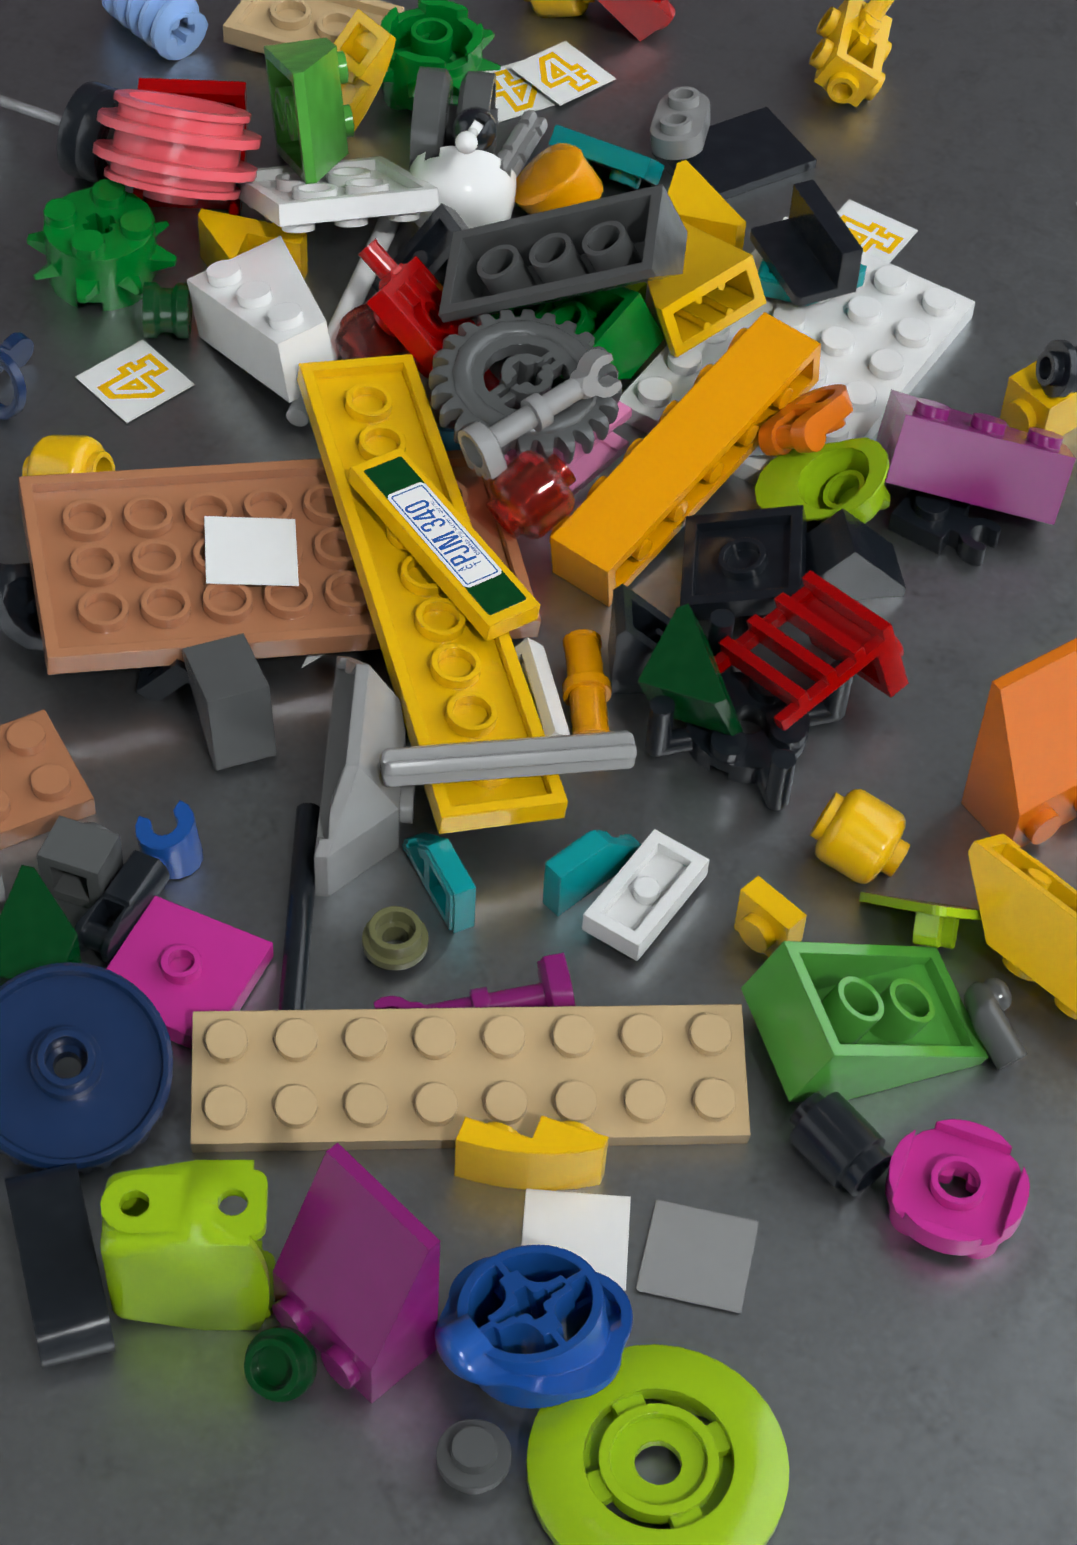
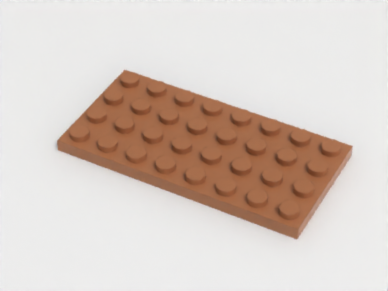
[19,450,541,675]

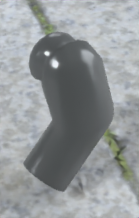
[964,978,1028,1070]

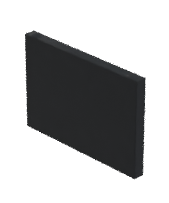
[652,107,817,200]

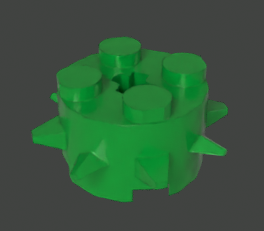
[381,0,501,111]
[26,179,177,311]

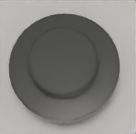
[436,1419,512,1495]

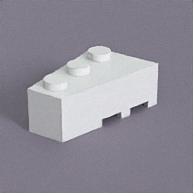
[187,236,334,403]

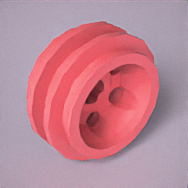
[92,89,262,205]

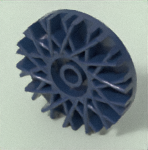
[0,962,173,1174]

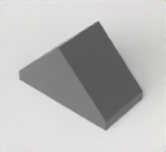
[181,633,277,772]

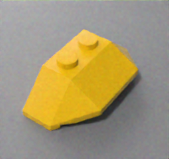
[968,833,1077,1020]

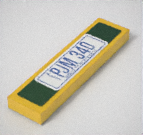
[349,447,541,641]

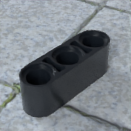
[4,1163,116,1369]

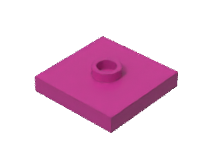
[106,895,274,1049]

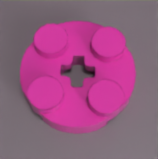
[885,1119,1030,1260]

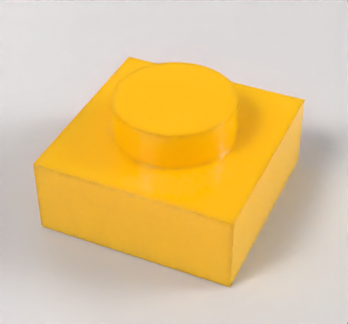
[734,876,807,957]

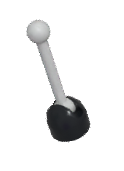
[452,107,497,154]

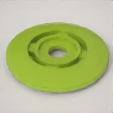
[526,1344,789,1545]

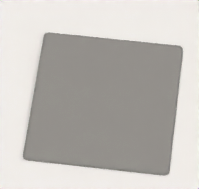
[636,1200,759,1313]

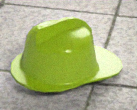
[755,438,890,524]

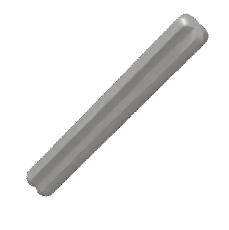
[380,730,637,787]

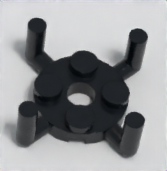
[645,609,853,811]

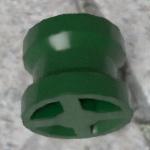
[142,282,192,339]

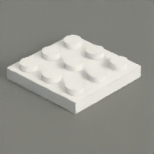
[236,156,438,233]

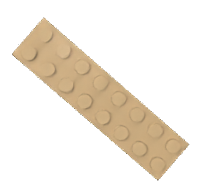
[190,1004,751,1153]

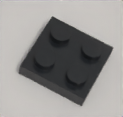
[680,505,807,620]

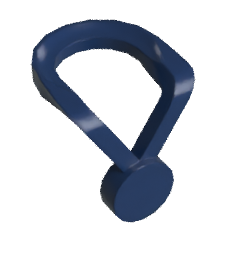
[0,332,34,420]

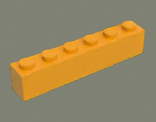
[549,312,821,607]

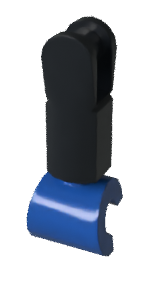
[74,800,203,964]

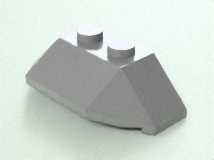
[314,656,415,897]

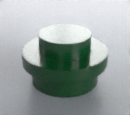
[244,1326,317,1402]

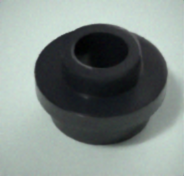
[1036,340,1077,398]

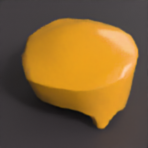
[515,143,603,215]

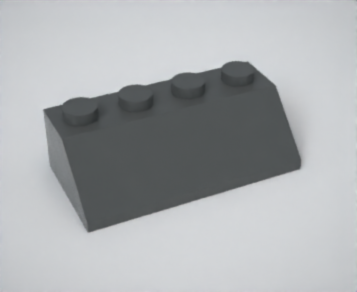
[438,184,688,323]

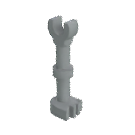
[458,349,622,480]

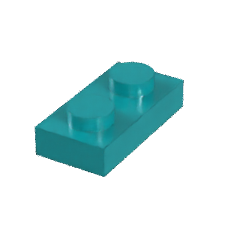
[548,124,665,189]

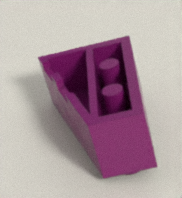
[876,389,1076,525]

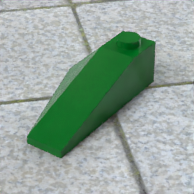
[491,287,665,379]

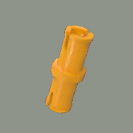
[562,629,612,735]

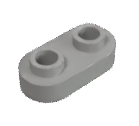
[650,86,711,160]

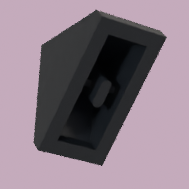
[805,508,906,600]
[608,584,671,694]

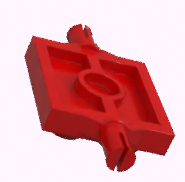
[358,238,499,392]

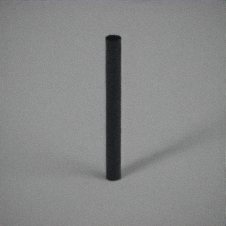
[278,803,320,1010]

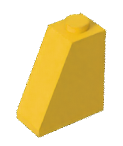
[647,221,767,358]

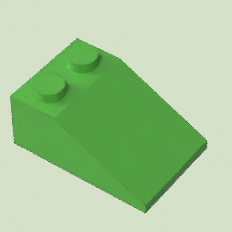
[264,38,354,184]
[741,941,988,1102]

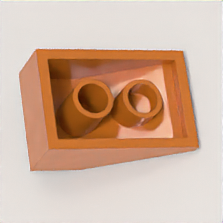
[961,638,1077,848]

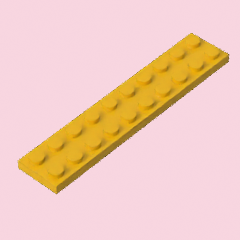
[297,354,568,834]

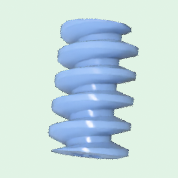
[102,0,208,60]

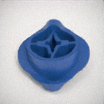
[435,1245,633,1409]

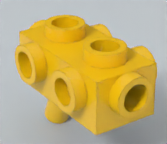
[809,0,895,107]

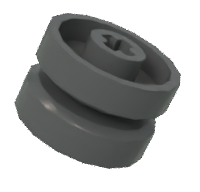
[409,66,498,172]

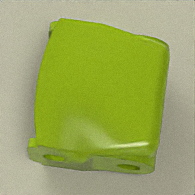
[100,1160,276,1330]

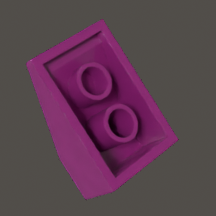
[272,1142,440,1404]

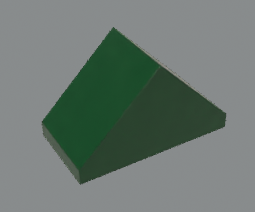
[637,603,743,736]

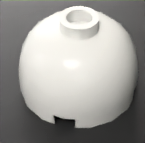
[410,146,517,229]

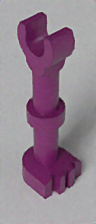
[374,952,576,1009]

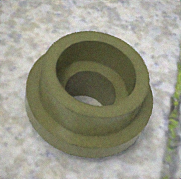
[362,906,429,971]

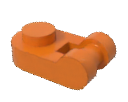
[758,384,853,456]

